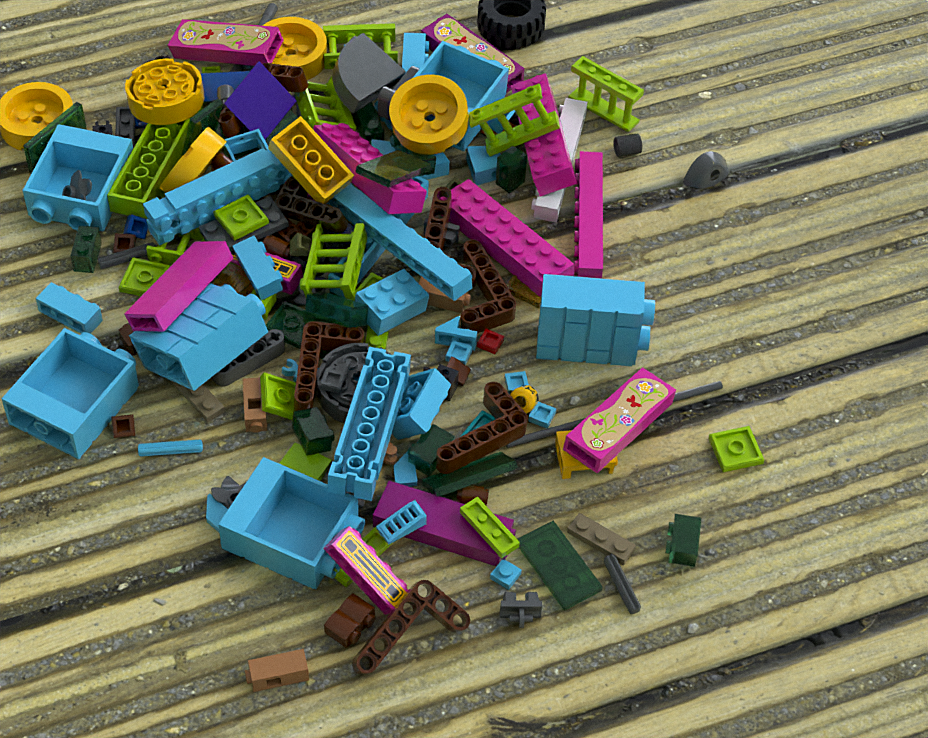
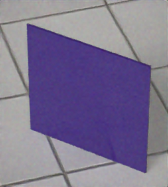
[224,61,296,139]

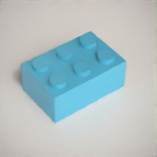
[353,269,429,336]
[392,368,451,440]

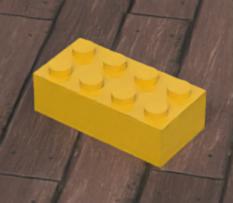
[268,116,354,204]

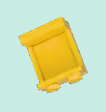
[555,430,618,479]

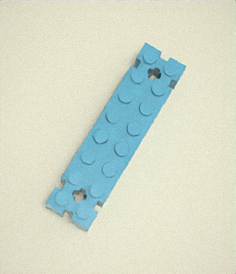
[143,148,293,245]
[327,347,411,501]

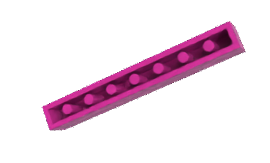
[574,151,603,279]

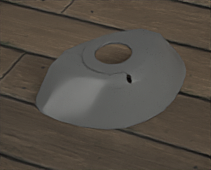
[683,151,729,188]

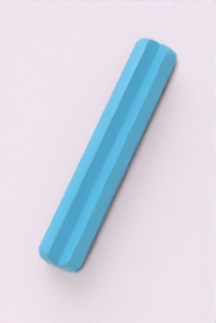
[138,439,203,456]

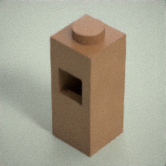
[419,276,471,313]
[243,377,267,433]
[245,649,309,692]

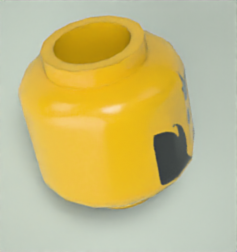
[510,385,539,414]

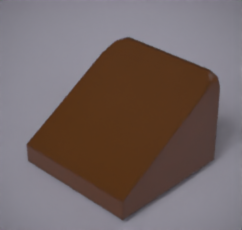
[113,233,137,253]
[446,356,471,386]
[111,414,135,438]

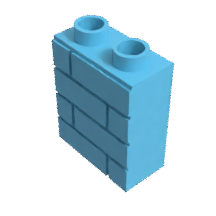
[413,41,509,152]
[23,124,133,232]
[536,274,655,366]
[129,283,268,391]
[2,328,139,459]
[218,457,365,589]

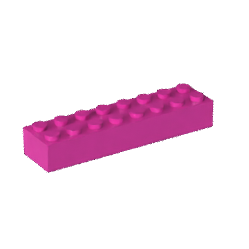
[511,73,577,196]
[313,123,427,214]
[439,179,574,297]

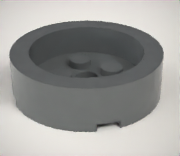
[317,343,391,424]

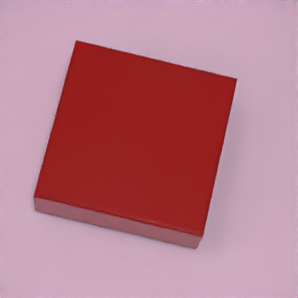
[477,329,504,355]

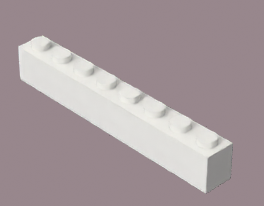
[531,98,588,223]

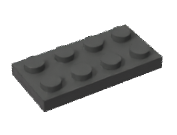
[199,196,289,252]

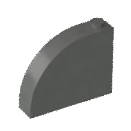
[332,33,406,114]

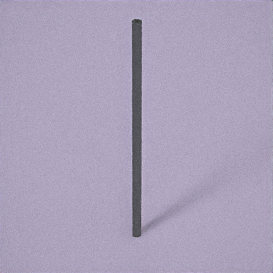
[506,381,723,448]

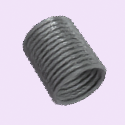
[613,133,643,157]

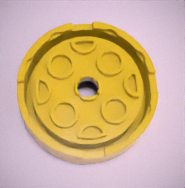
[262,17,327,80]
[125,59,205,125]
[389,75,469,155]
[0,82,76,152]
[160,127,227,193]

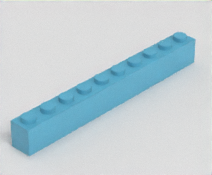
[326,183,473,301]

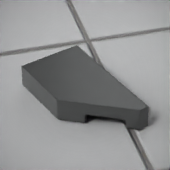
[319,359,352,394]

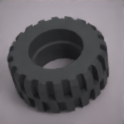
[477,0,546,49]

